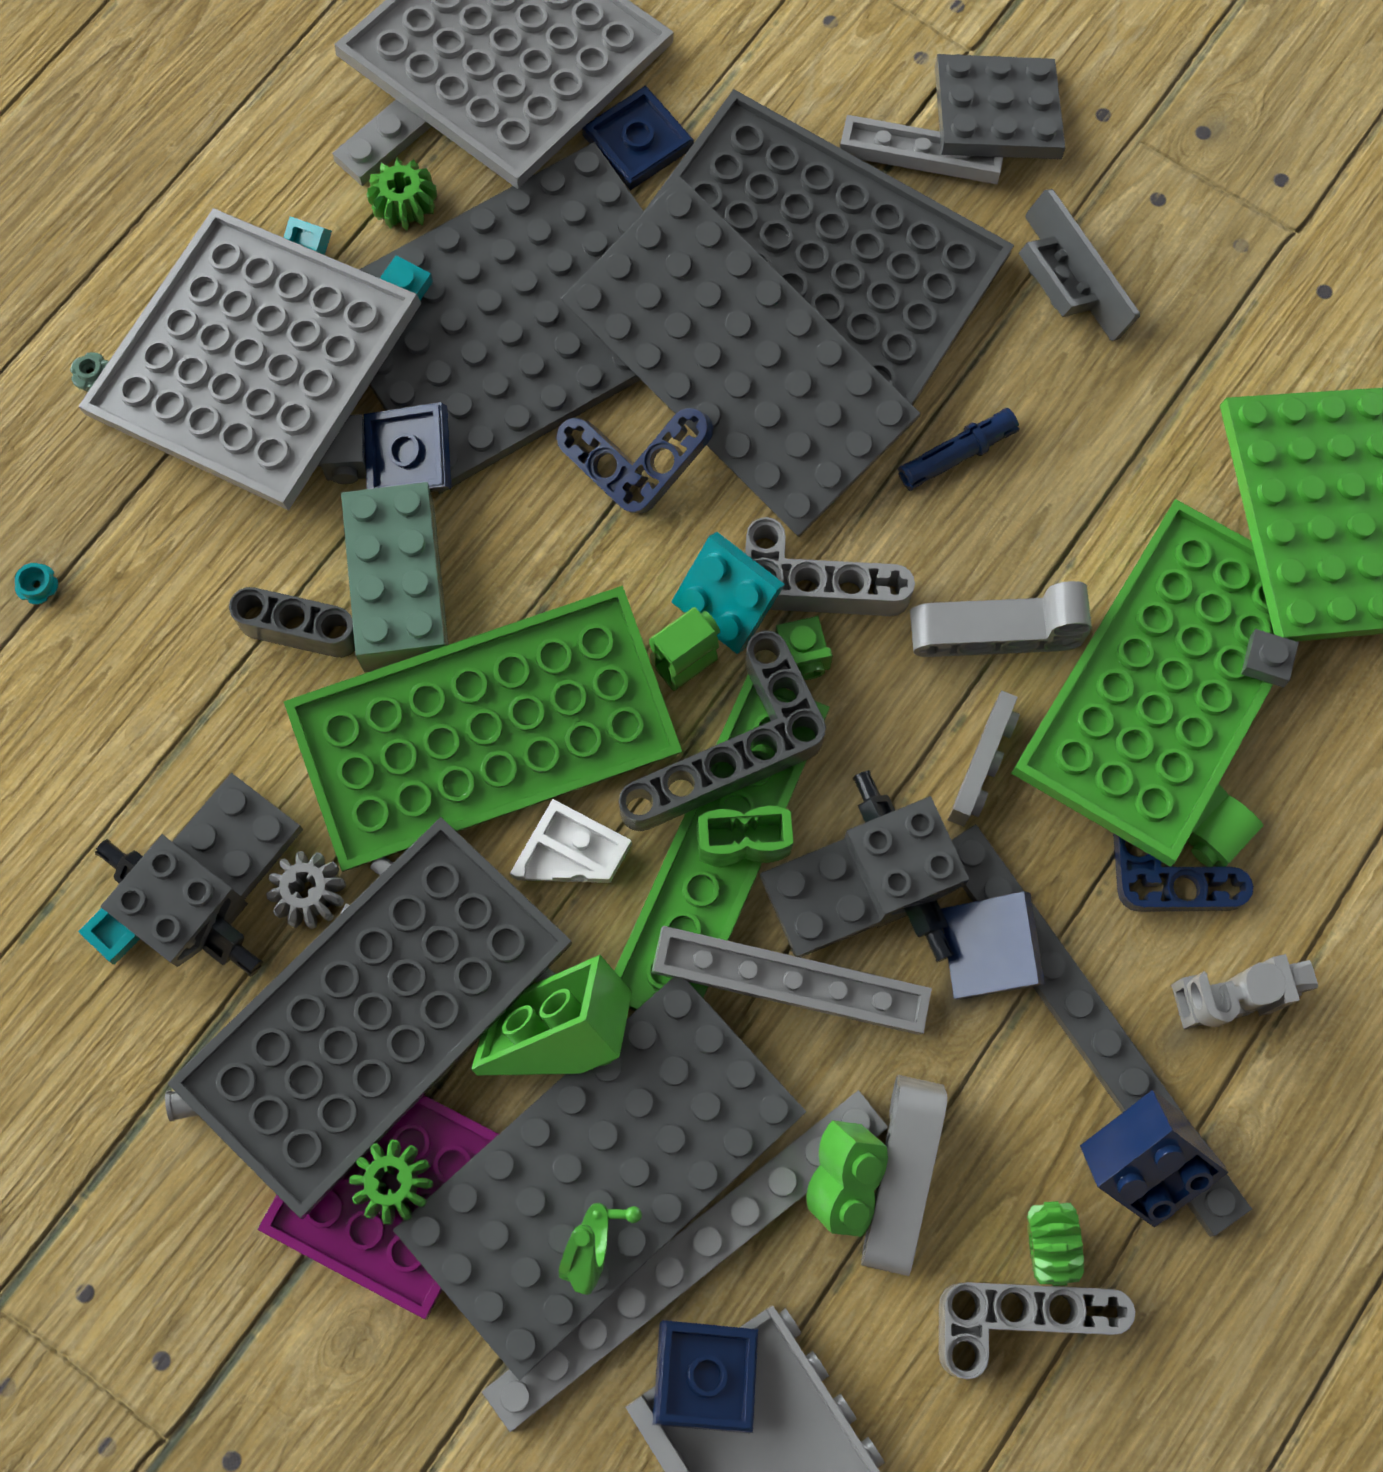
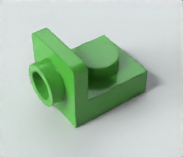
[775,616,833,680]

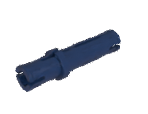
[897,408,1020,491]

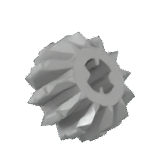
[266,851,346,929]

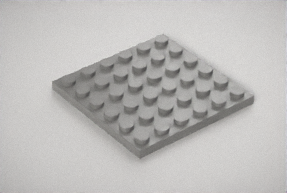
[334,0,674,189]
[78,208,421,510]

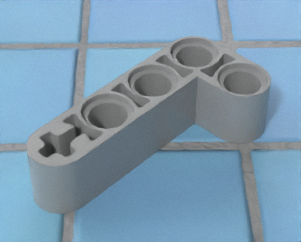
[745,517,915,616]
[910,581,1092,657]
[861,1075,947,1276]
[939,1282,1135,1379]

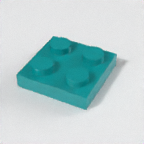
[671,532,785,654]

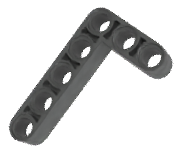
[619,630,826,831]

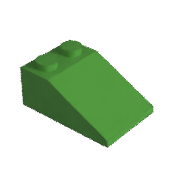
[471,955,632,1076]

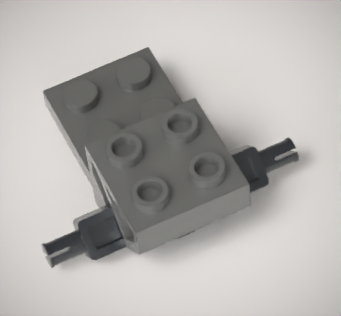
[760,770,969,962]
[95,773,303,977]

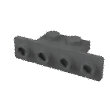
[1018,189,1140,341]

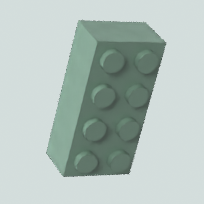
[341,482,449,672]

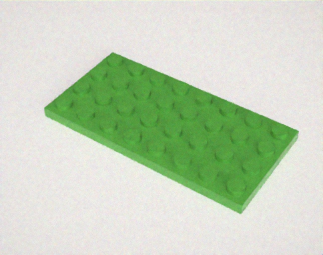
[1011,499,1297,867]
[283,586,682,872]

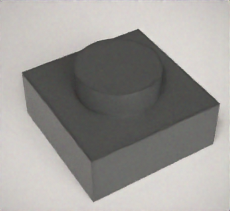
[1241,629,1299,688]

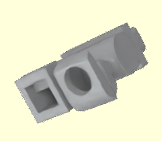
[1171,954,1318,1029]

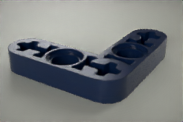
[556,408,713,514]
[1113,833,1254,912]

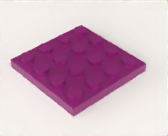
[257,1095,499,1320]

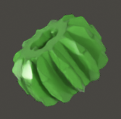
[367,157,437,231]
[349,1140,433,1224]
[1027,1201,1084,1286]

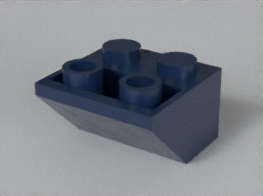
[1080,1090,1228,1228]

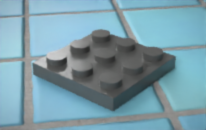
[935,54,1065,159]

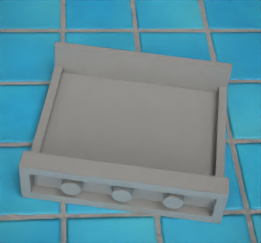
[625,1305,885,1472]

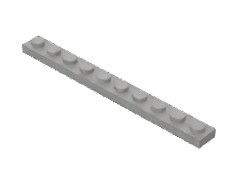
[481,1090,888,1432]

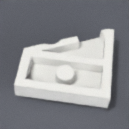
[510,799,632,883]

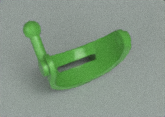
[558,1203,642,1295]

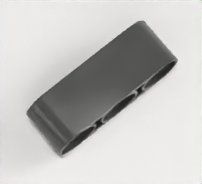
[229,587,355,658]

